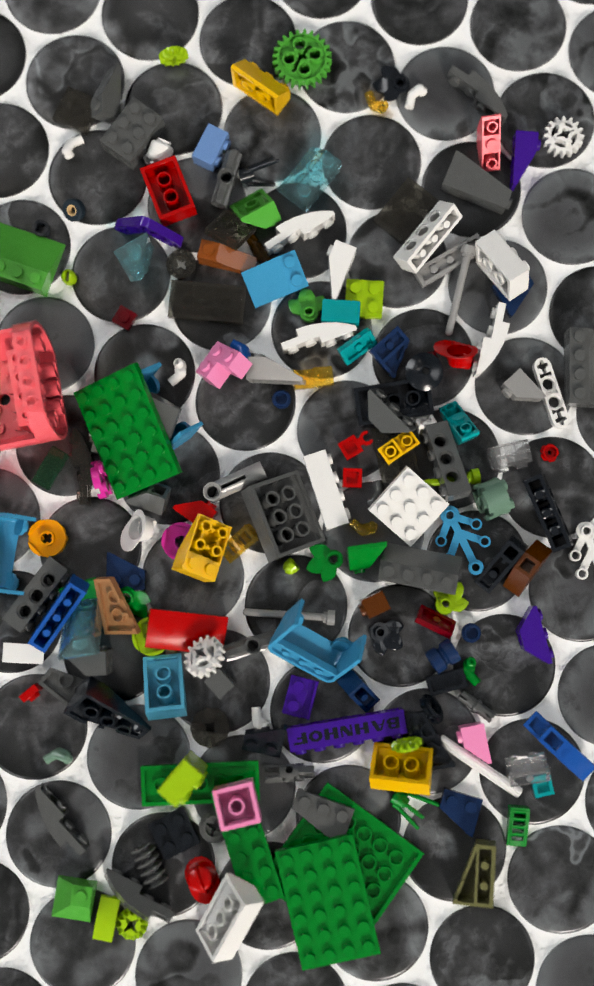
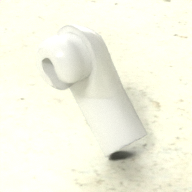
[61,134,84,159]

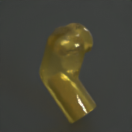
[364,90,389,114]
[348,518,378,536]

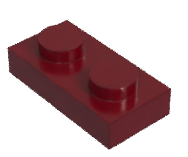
[414,604,456,639]

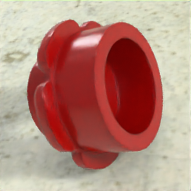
[540,443,559,462]

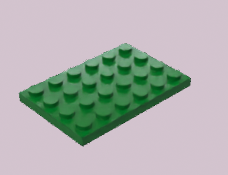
[74,363,182,500]
[275,832,381,971]

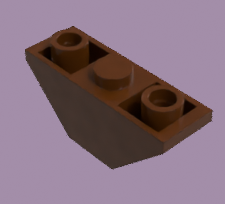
[503,540,553,597]

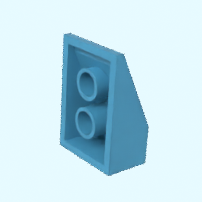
[241,250,309,308]

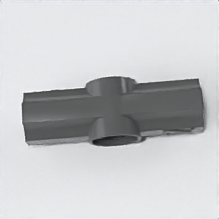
[211,149,242,209]
[223,628,277,662]

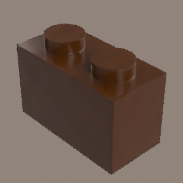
[358,590,391,619]

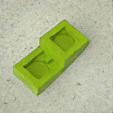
[92,894,121,943]

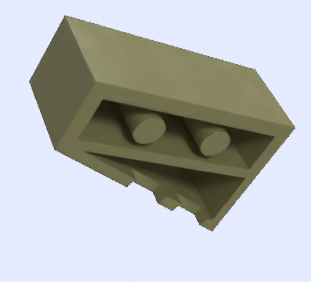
[452,839,496,909]

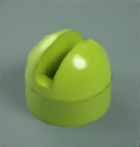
[61,269,77,286]
[283,558,300,575]

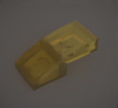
[293,366,334,390]

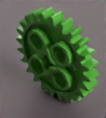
[272,29,332,90]

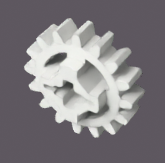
[542,116,584,159]
[183,635,226,679]

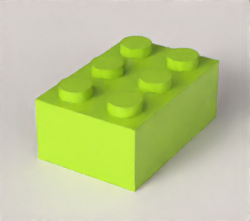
[157,750,208,808]

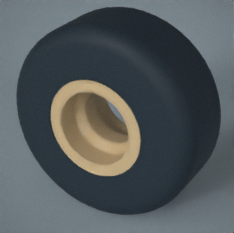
[63,198,85,222]

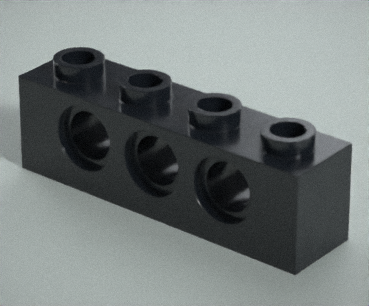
[523,473,574,553]

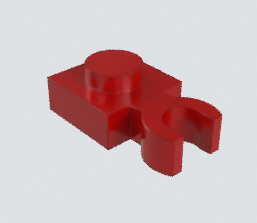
[337,431,373,461]

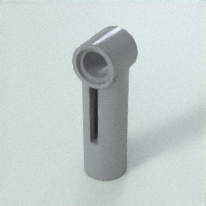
[203,461,267,503]

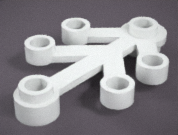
[568,522,594,580]

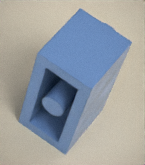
[192,123,231,173]

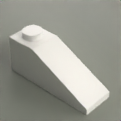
[327,240,357,300]

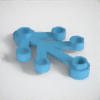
[435,506,491,575]

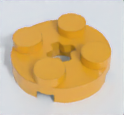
[28,519,68,557]

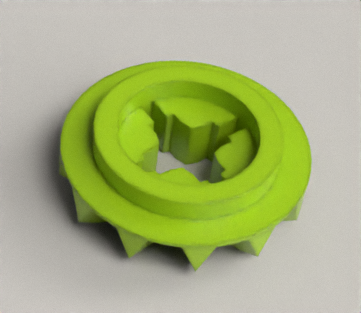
[159,46,189,67]
[391,736,423,753]
[116,908,148,941]

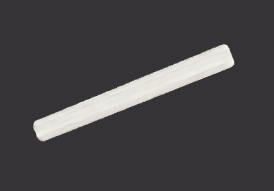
[440,735,523,798]

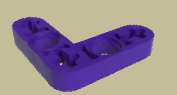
[114,216,184,248]

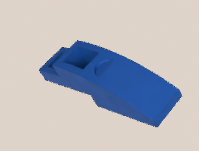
[523,711,594,781]

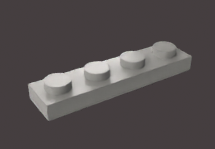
[413,233,480,288]

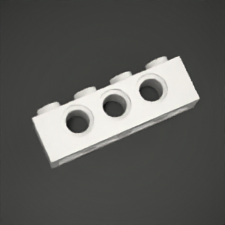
[393,200,463,274]

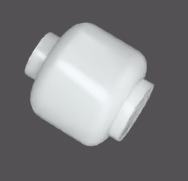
[146,137,174,164]

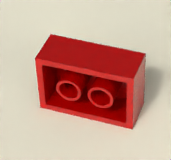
[140,155,197,227]

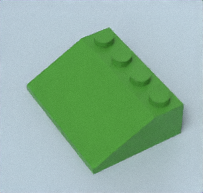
[0,223,66,297]

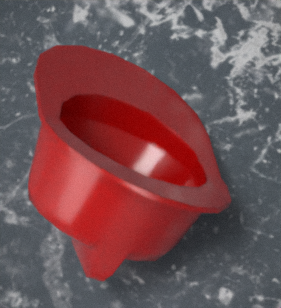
[433,340,478,369]
[185,856,221,904]

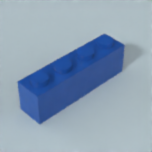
[28,574,90,653]

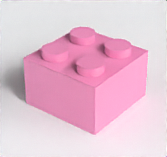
[212,777,262,832]

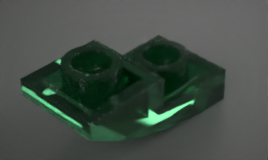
[32,446,70,491]

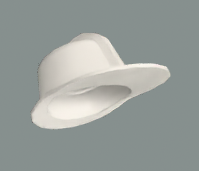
[120,509,157,552]

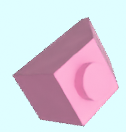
[456,721,492,764]

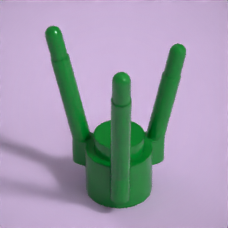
[390,792,440,830]

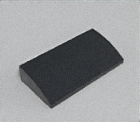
[352,379,434,426]

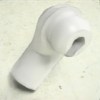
[405,84,427,110]
[167,358,186,387]
[251,707,272,729]

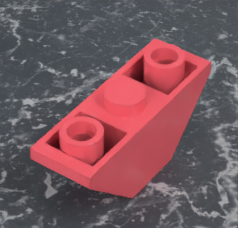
[477,114,501,172]

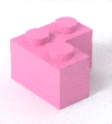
[195,341,252,389]

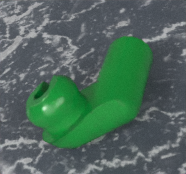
[463,657,481,686]

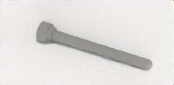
[445,244,476,336]
[243,608,335,626]

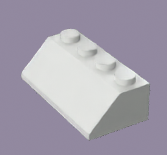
[196,873,264,963]

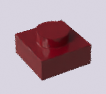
[111,305,138,332]

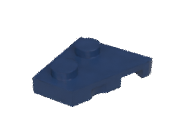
[368,326,410,379]
[106,552,146,590]
[439,787,483,837]

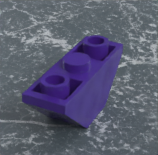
[516,605,554,664]

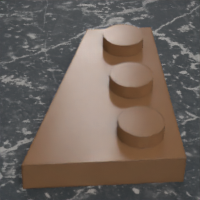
[93,576,141,635]

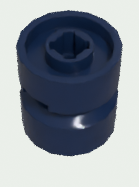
[425,638,462,674]

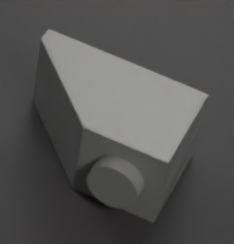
[500,368,546,402]

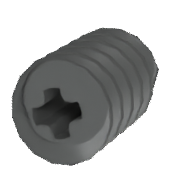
[131,842,169,889]

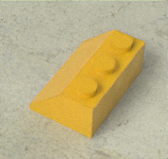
[231,59,290,116]
[369,742,433,796]

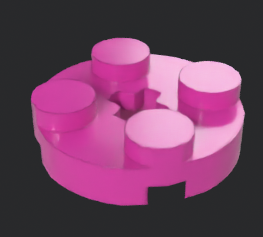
[90,460,113,499]
[161,522,192,559]

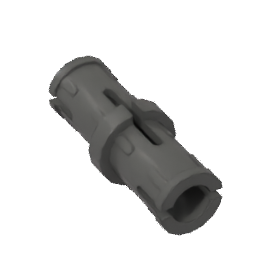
[457,689,496,723]

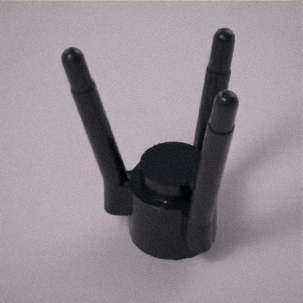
[238,157,279,188]

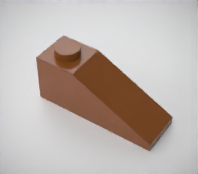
[197,239,258,274]

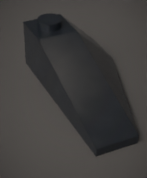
[64,676,151,739]

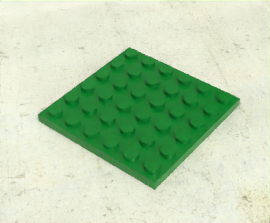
[273,781,424,924]

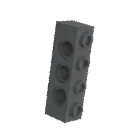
[421,420,472,502]
[2,556,72,633]

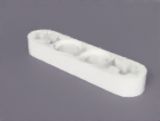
[532,357,569,429]

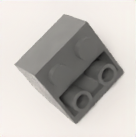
[65,645,114,676]

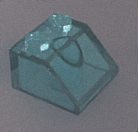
[113,232,154,282]

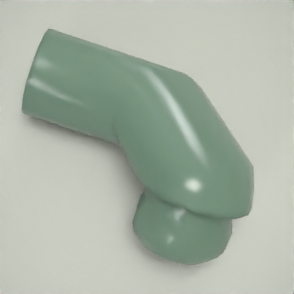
[43,747,73,764]

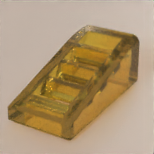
[223,524,259,564]

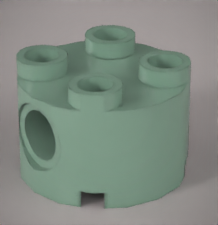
[472,477,515,521]

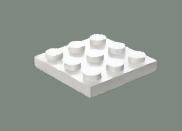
[368,466,449,547]

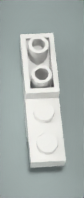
[265,211,335,256]
[471,302,510,378]
[281,322,357,355]

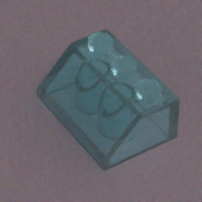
[277,147,341,212]
[58,598,102,660]

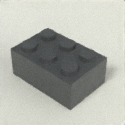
[99,97,166,171]

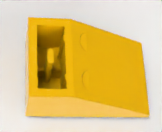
[172,513,232,582]

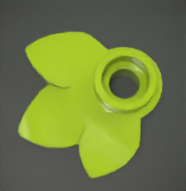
[433,582,469,615]

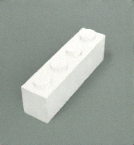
[303,450,351,531]

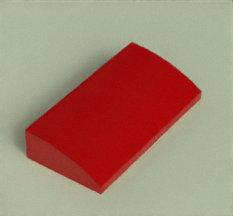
[145,608,228,652]

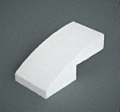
[2,642,44,664]

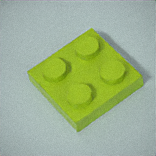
[345,279,384,320]

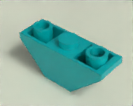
[439,401,480,445]

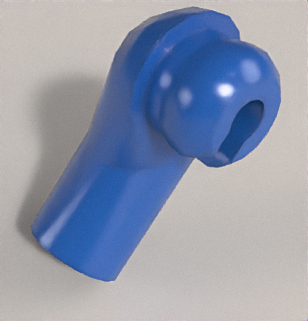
[230,339,252,359]

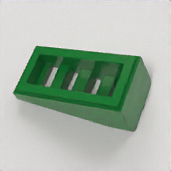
[506,804,530,847]

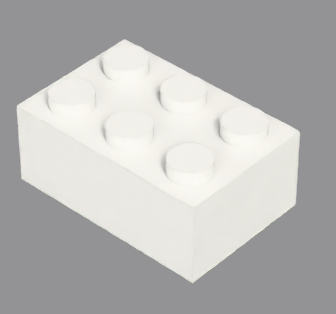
[475,230,530,301]

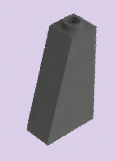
[440,150,513,215]

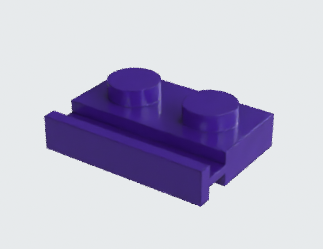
[282,674,319,720]

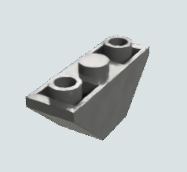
[368,388,417,433]

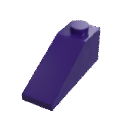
[509,130,541,192]

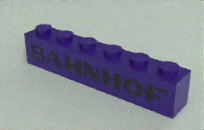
[287,707,407,755]

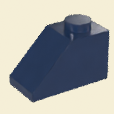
[337,669,380,713]

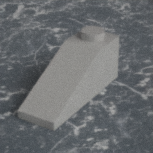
[246,354,306,385]

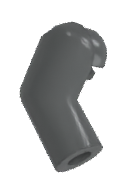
[367,480,384,507]

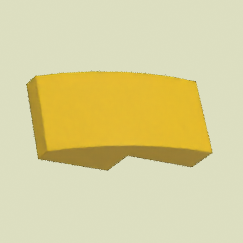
[377,432,420,465]

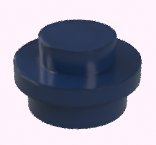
[272,390,291,409]
[461,623,481,643]

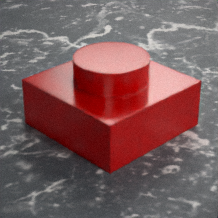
[342,468,362,488]
[19,683,43,703]

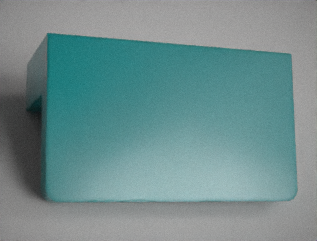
[321,299,360,329]

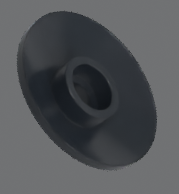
[405,353,444,391]

